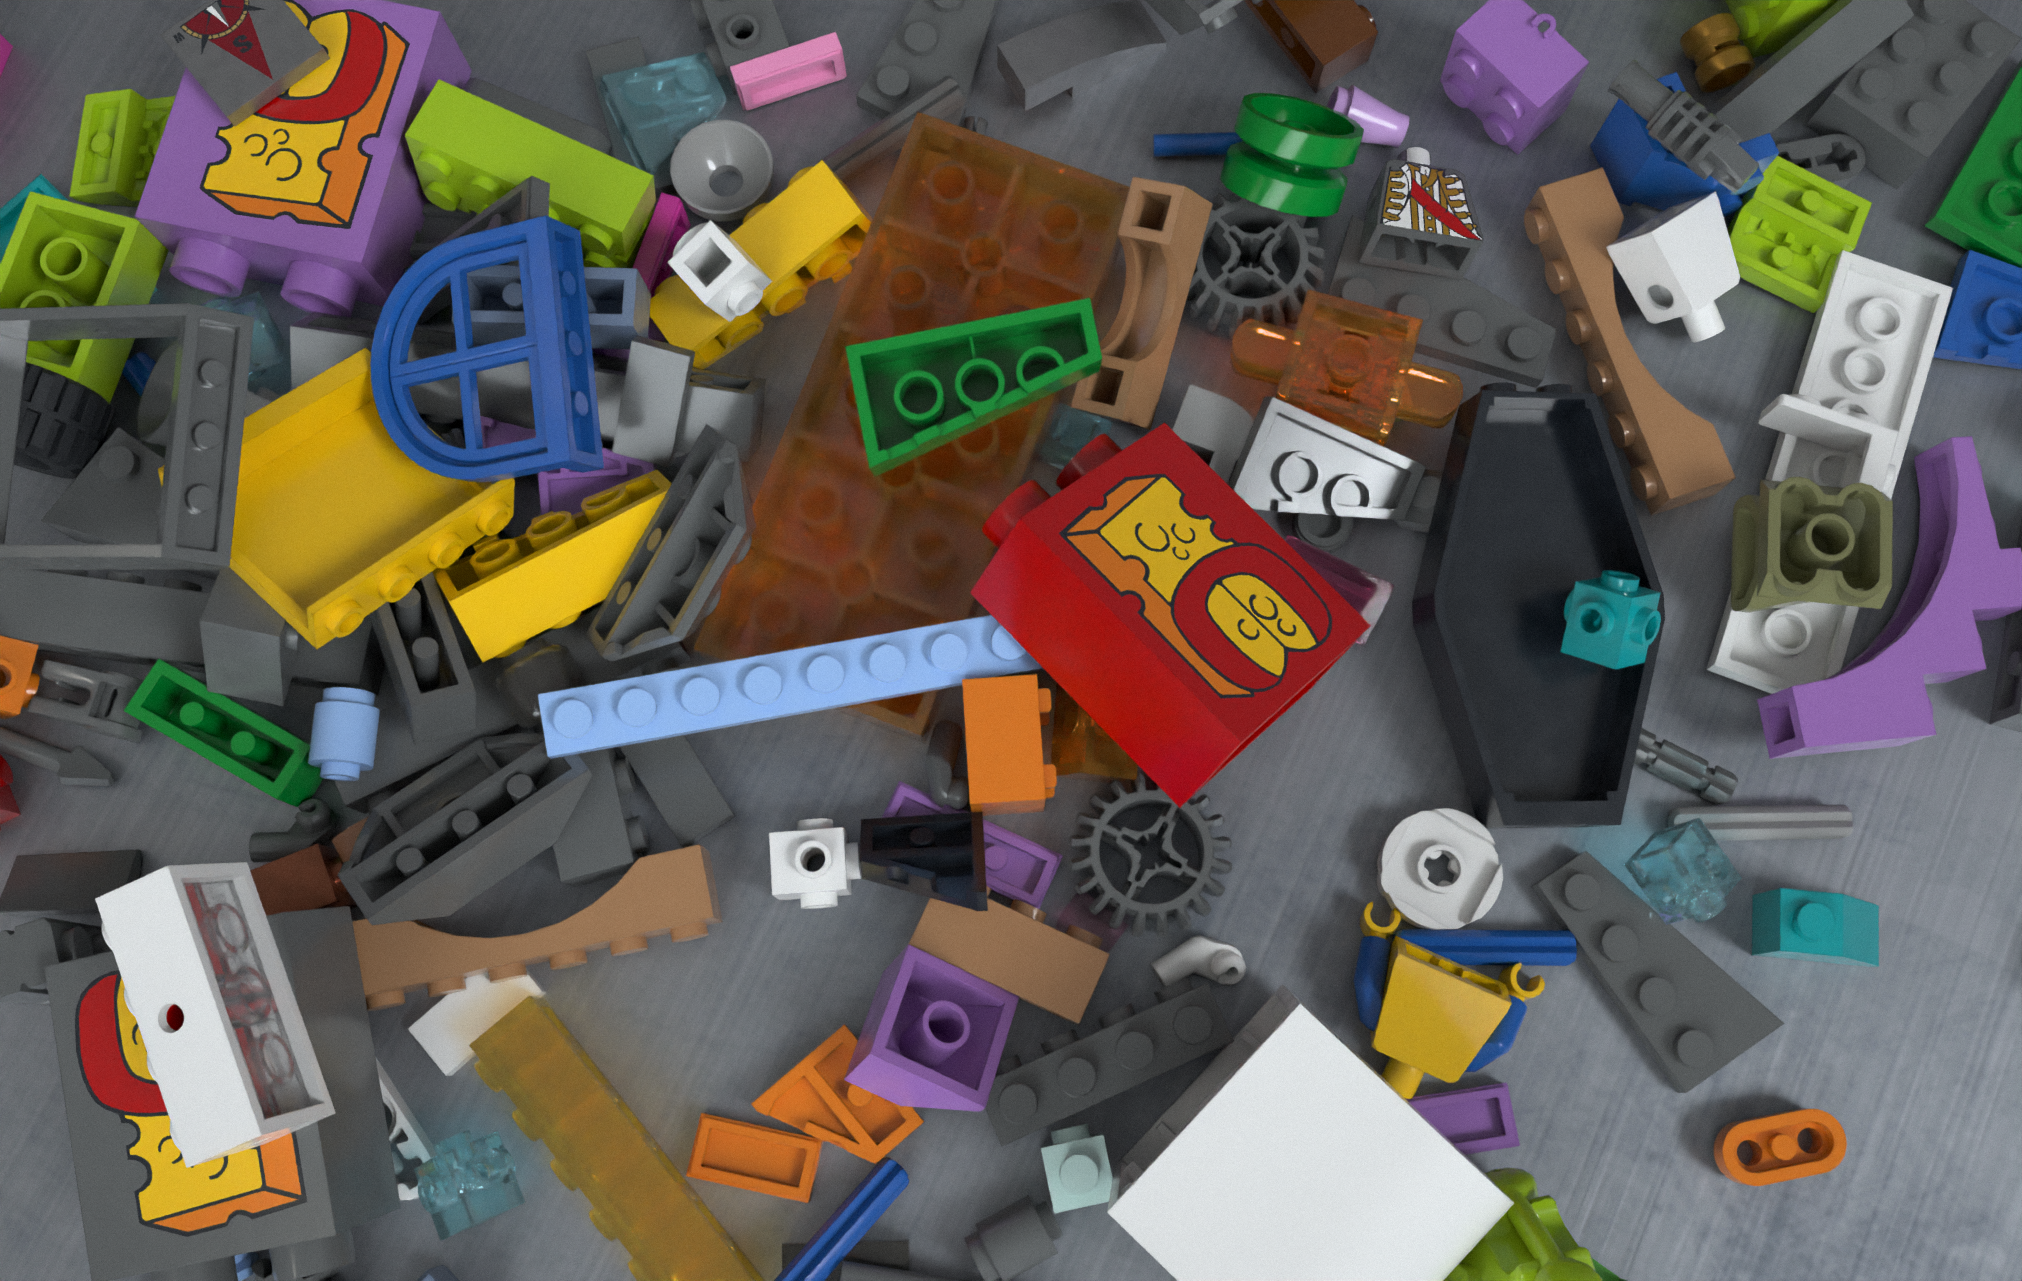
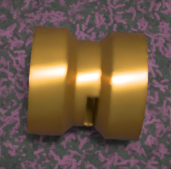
[1680,13,1755,93]

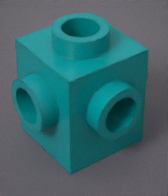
[1561,570,1661,670]

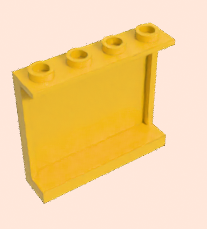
[158,347,515,650]

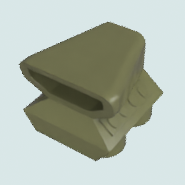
[1731,477,1893,613]

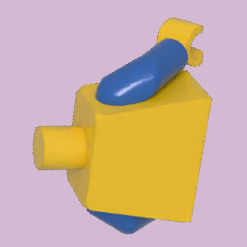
[1353,901,1545,1099]

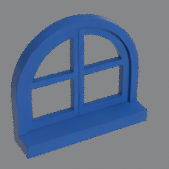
[370,215,604,482]

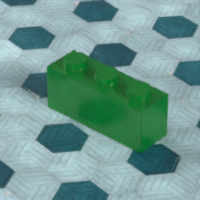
[124,658,324,807]

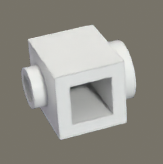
[667,220,772,322]

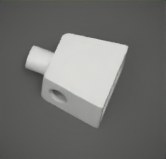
[1606,192,1740,342]

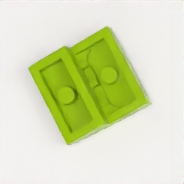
[69,89,176,207]
[1727,156,1872,313]

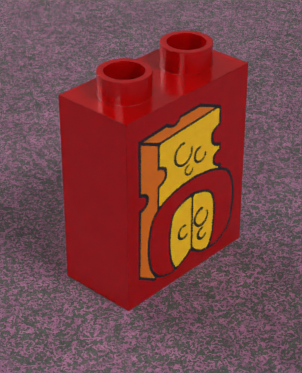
[970,422,1371,808]

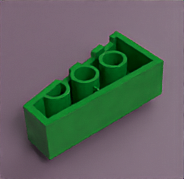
[845,298,1102,477]

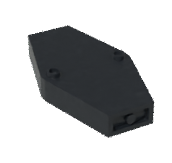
[1412,382,1665,829]

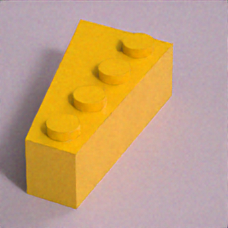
[650,160,893,370]
[432,470,672,663]

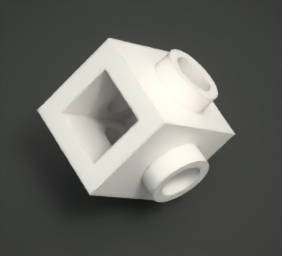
[769,818,862,909]

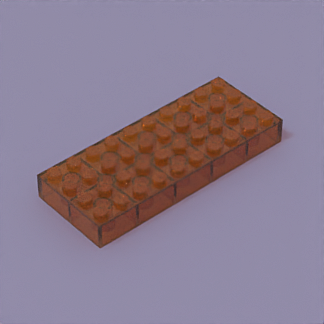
[694,112,1130,744]

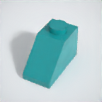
[1752,888,1879,967]

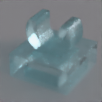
[1038,402,1113,470]

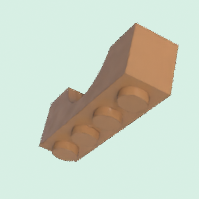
[1071,177,1213,430]

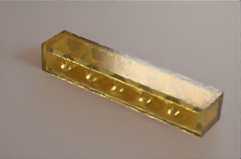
[469,995,766,1281]

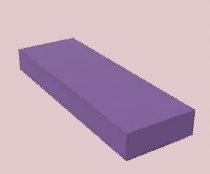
[882,781,1063,909]

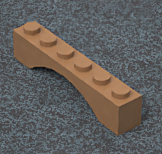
[1524,167,1736,516]
[352,844,723,1011]

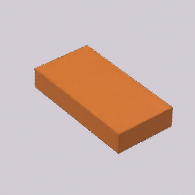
[686,1113,824,1203]

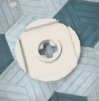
[1376,808,1503,930]

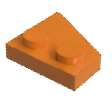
[751,1024,925,1164]

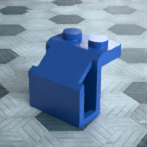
[1590,72,1779,217]

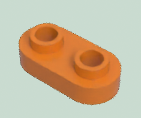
[1714,1108,1847,1186]

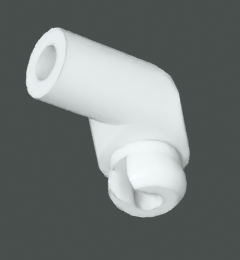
[1150,935,1246,987]

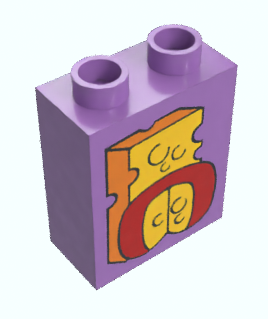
[135,0,472,317]

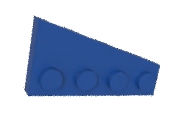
[1933,250,2022,369]

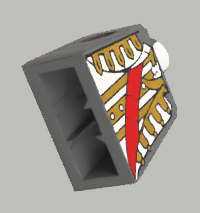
[1358,147,1483,280]

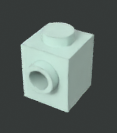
[1041,1123,1113,1213]

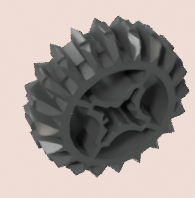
[1186,193,1325,342]
[1068,772,1232,938]

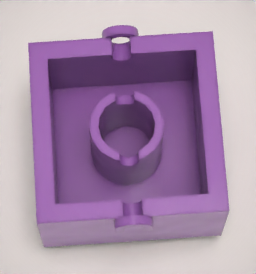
[1440,0,1589,155]

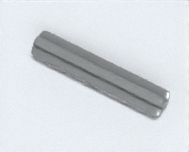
[1668,805,1853,841]

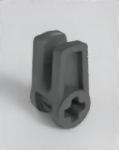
[26,660,144,743]

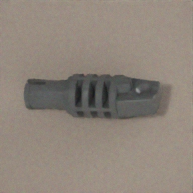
[1608,60,1759,193]

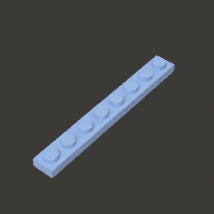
[538,615,1044,759]

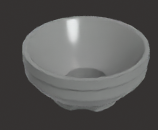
[670,120,774,221]

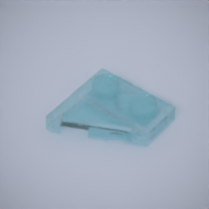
[599,52,727,175]

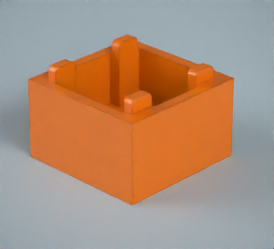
[962,674,1057,816]

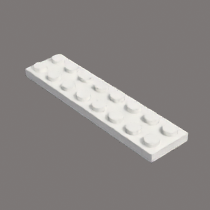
[1706,250,1953,694]

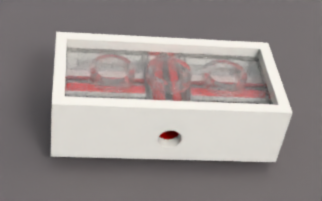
[95,862,336,1168]

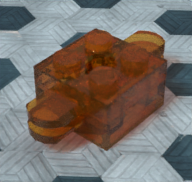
[1230,289,1463,447]

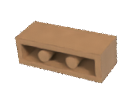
[909,886,1110,1026]

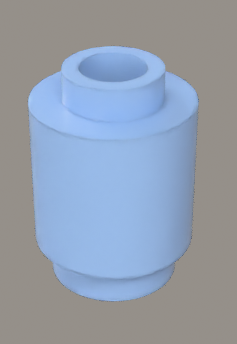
[308,687,380,781]

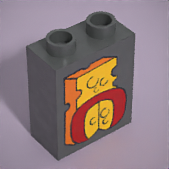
[44,906,401,1281]

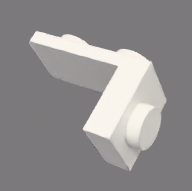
[1758,394,1898,495]

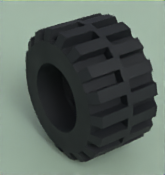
[14,362,115,479]

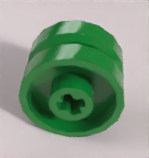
[1219,93,1364,217]

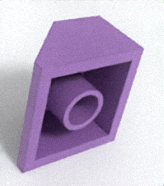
[844,944,1019,1112]

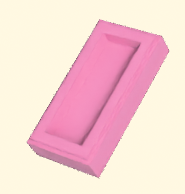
[730,32,847,111]

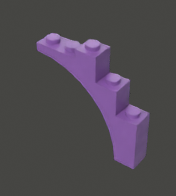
[1757,436,2022,759]

